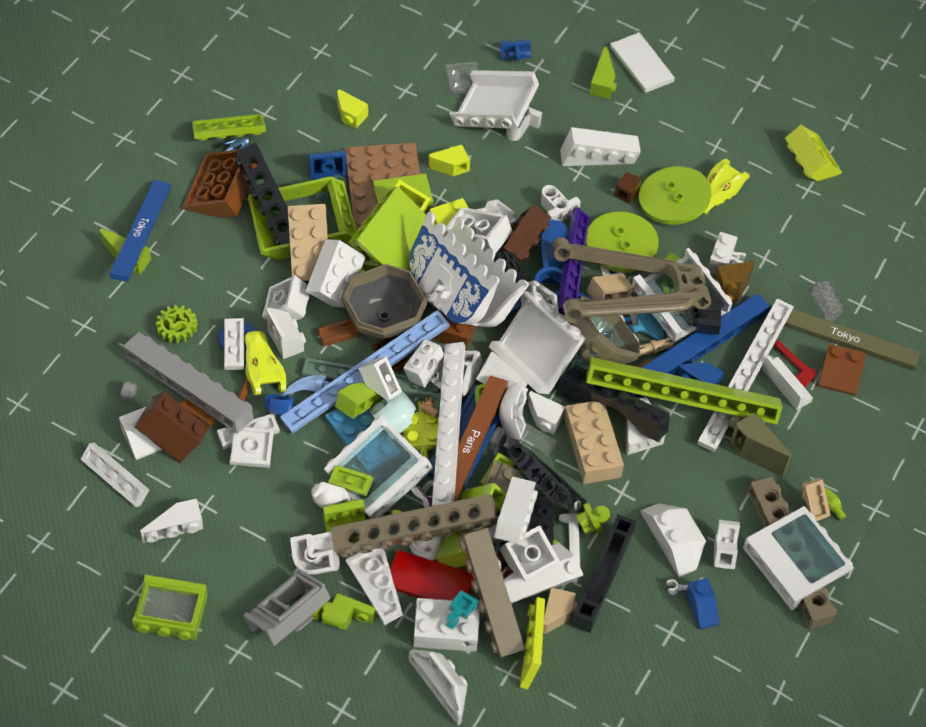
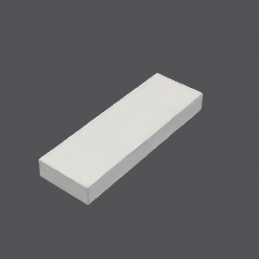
[224,318,244,370]
[217,414,279,449]

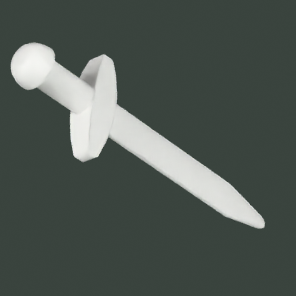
[558,500,580,583]

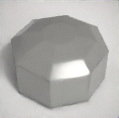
[120,381,137,401]

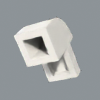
[713,520,740,569]

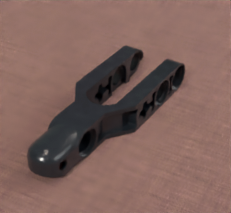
[499,435,587,515]

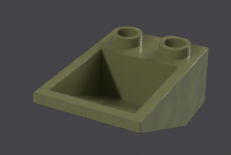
[728,413,792,477]

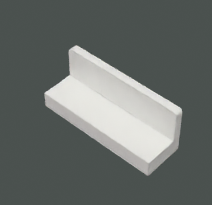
[762,355,813,410]

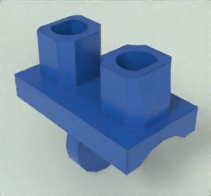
[500,39,531,61]

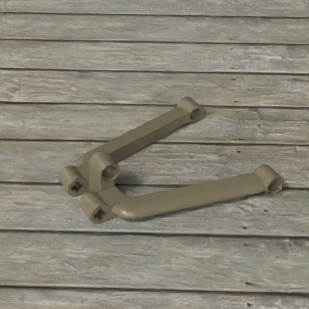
[553,237,711,323]

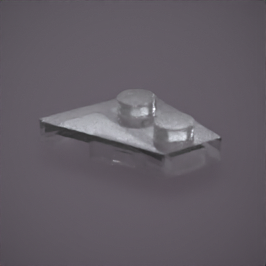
[445,62,479,95]

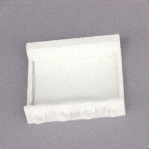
[449,70,539,129]
[489,291,586,394]

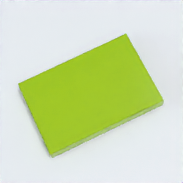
[373,173,433,206]

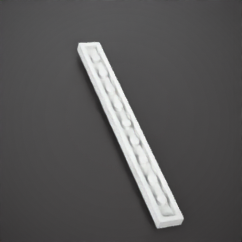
[697,299,794,453]
[432,342,465,506]

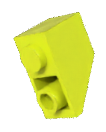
[428,145,470,176]

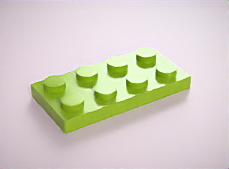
[192,114,266,141]

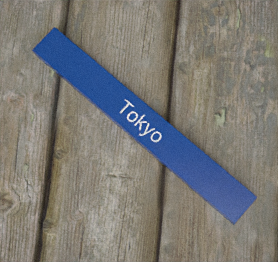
[110,180,171,282]

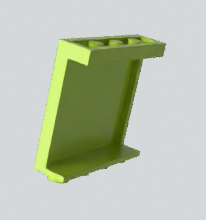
[348,186,436,270]

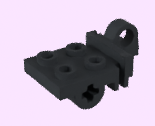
[523,478,554,543]

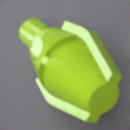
[825,487,846,520]

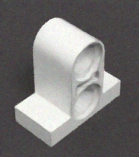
[506,107,542,141]
[541,185,581,222]

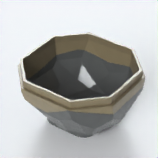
[342,264,428,340]

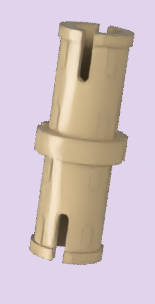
[638,337,674,357]

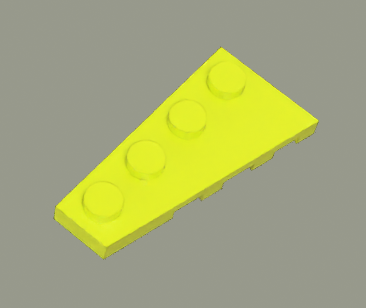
[520,597,545,689]

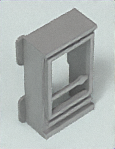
[243,569,331,646]

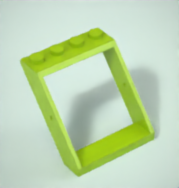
[248,176,357,260]

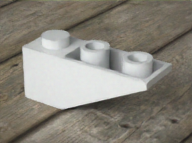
[140,499,203,543]

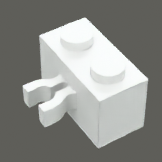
[708,232,746,275]

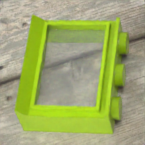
[132,575,208,641]

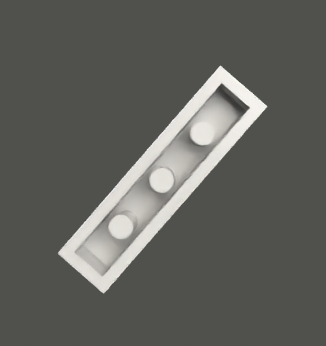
[494,477,538,544]

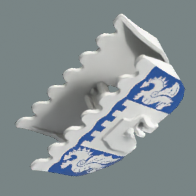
[408,212,529,327]

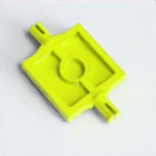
[403,401,439,459]

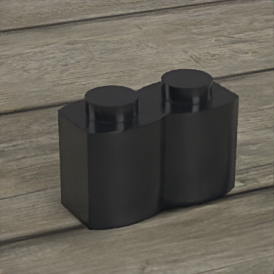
[693,296,722,335]

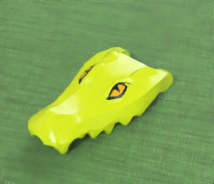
[704,159,750,214]
[244,331,286,395]

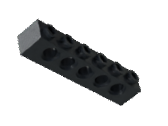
[235,142,290,246]

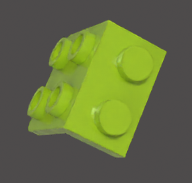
[323,499,366,543]

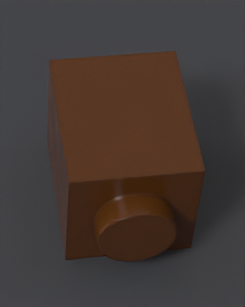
[614,171,642,204]

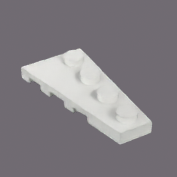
[346,548,403,625]

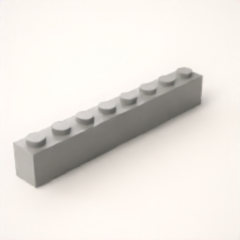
[123,332,254,434]

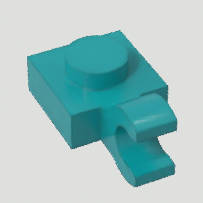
[446,590,479,630]

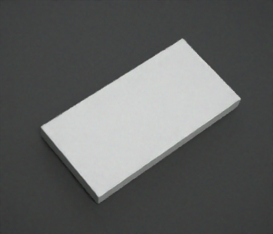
[610,33,675,93]

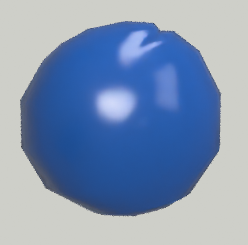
[264,394,295,416]

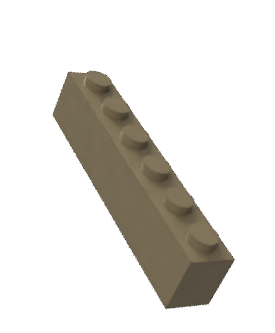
[459,528,525,657]

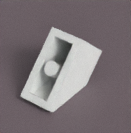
[358,357,402,400]
[528,391,565,434]

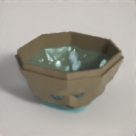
[568,296,640,367]

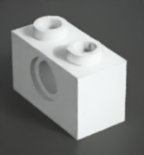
[403,339,444,388]

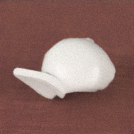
[311,482,351,508]

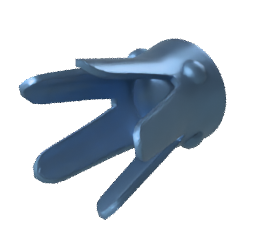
[224,136,249,151]

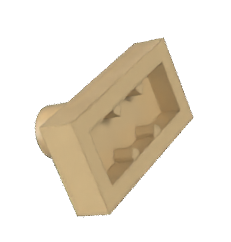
[801,478,831,521]

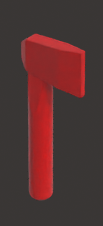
[773,339,817,388]

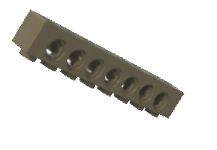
[748,477,837,630]
[331,494,498,558]

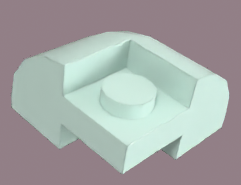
[369,391,417,440]

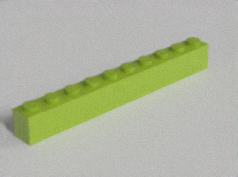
[586,357,783,424]

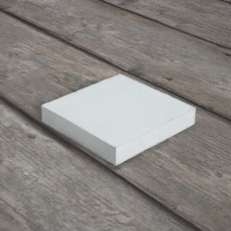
[230,427,274,468]

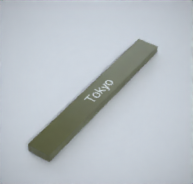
[784,309,920,370]

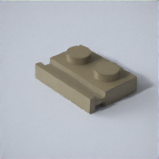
[484,460,521,493]

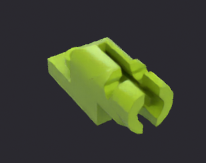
[312,593,376,630]

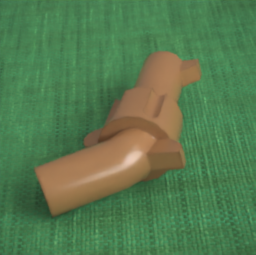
[419,397,439,418]

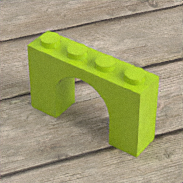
[435,483,507,568]

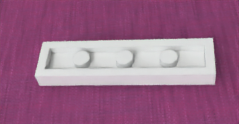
[81,443,149,507]

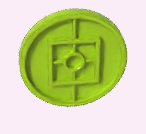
[639,166,711,225]
[586,212,659,273]

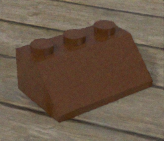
[496,204,551,262]
[134,391,209,463]

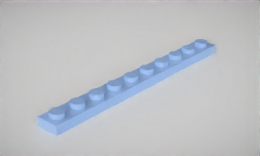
[280,310,449,434]

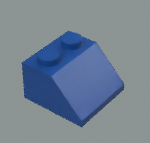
[308,150,346,181]

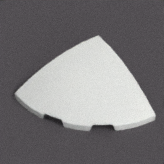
[430,345,483,396]

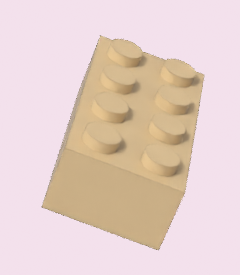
[288,204,328,281]
[564,401,624,484]

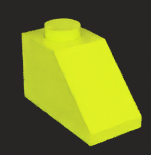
[337,89,368,129]

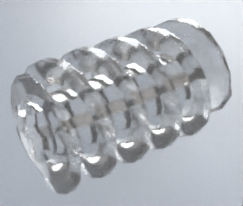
[810,281,845,322]

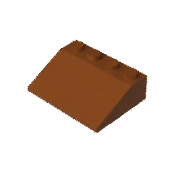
[182,149,257,218]

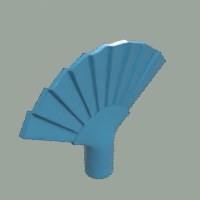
[629,313,664,341]

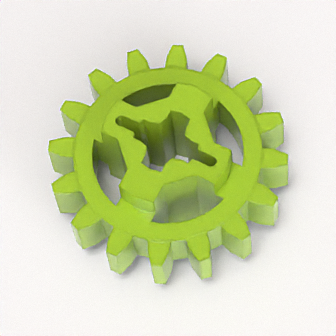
[156,305,198,344]

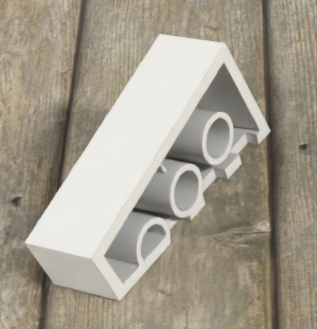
[560,127,641,166]

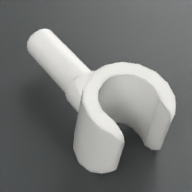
[667,579,688,595]

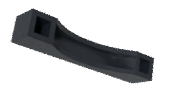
[560,368,670,442]
[571,514,637,633]

